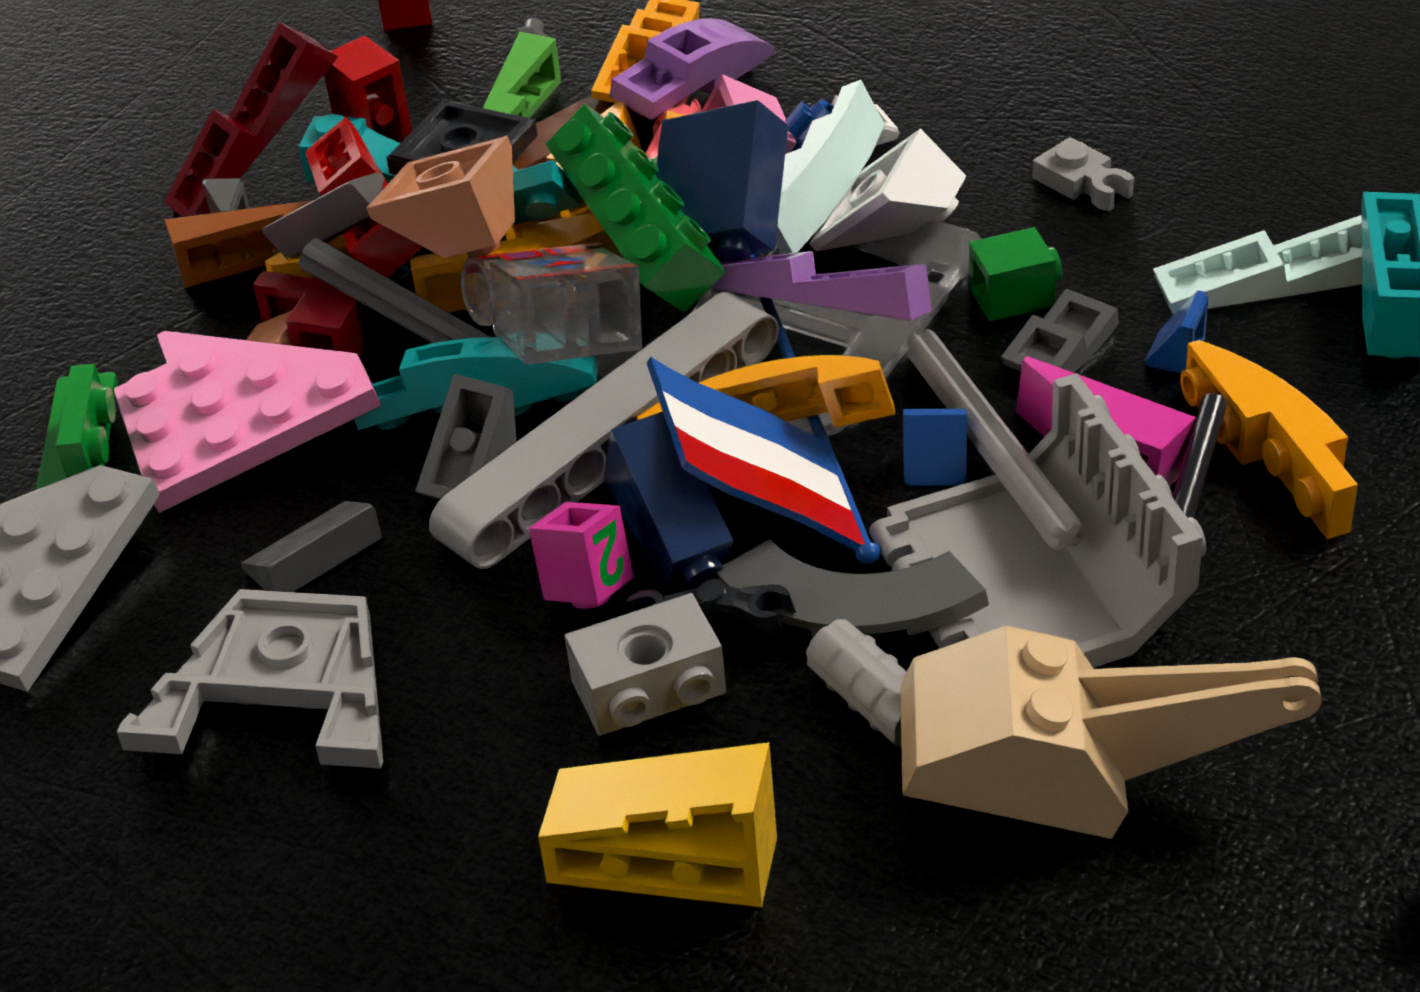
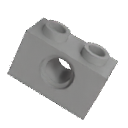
[564,593,726,736]

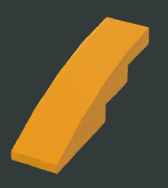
[591,0,699,103]

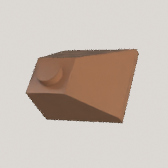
[366,136,515,258]

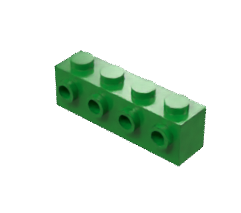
[545,103,726,313]

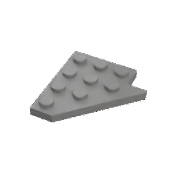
[0,465,160,692]

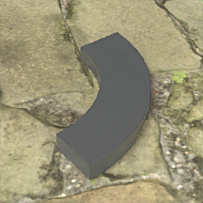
[716,539,989,637]

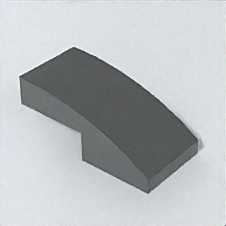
[1001,289,1119,373]

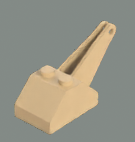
[900,625,1322,839]

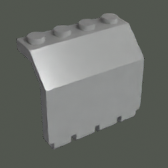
[869,373,1206,668]

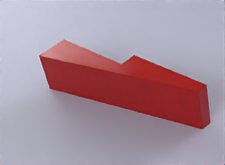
[305,116,423,278]

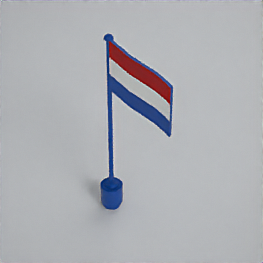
[646,254,881,565]

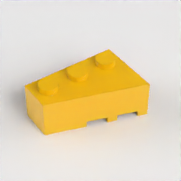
[538,743,777,907]

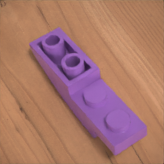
[610,18,775,120]

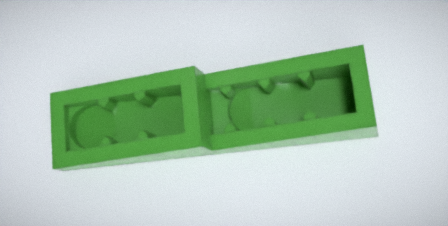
[483,32,561,118]

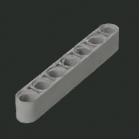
[429,292,779,569]

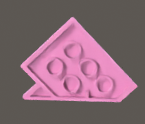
[114,331,381,513]

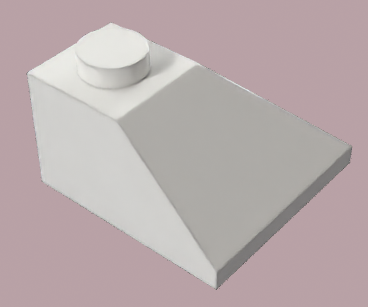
[809,128,966,252]

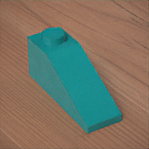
[1361,192,1420,359]

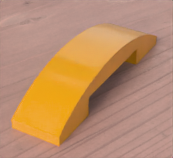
[637,355,895,428]

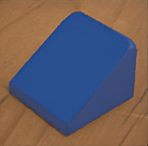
[1145,290,1209,374]
[903,409,967,486]

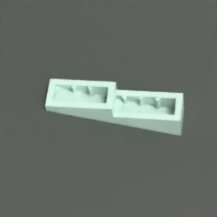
[1153,215,1362,314]

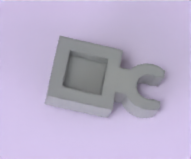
[1032,137,1134,211]

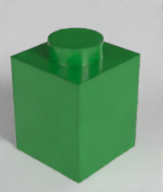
[969,227,1062,322]

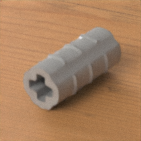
[806,619,907,749]

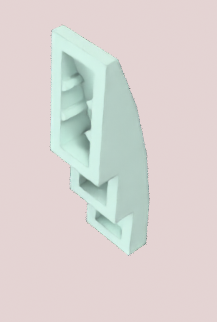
[776,80,885,254]

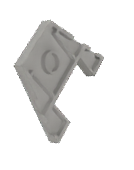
[117,589,383,769]

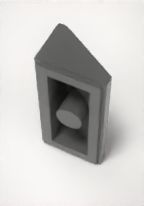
[263,172,384,259]
[241,501,382,592]

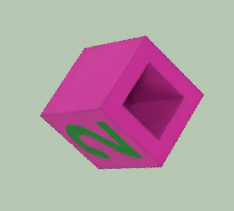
[529,502,634,609]

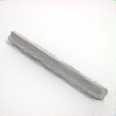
[906,329,1082,551]

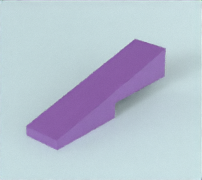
[710,251,932,321]

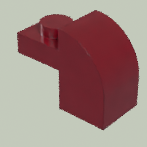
[253,271,368,358]

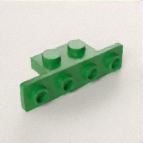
[36,364,118,490]

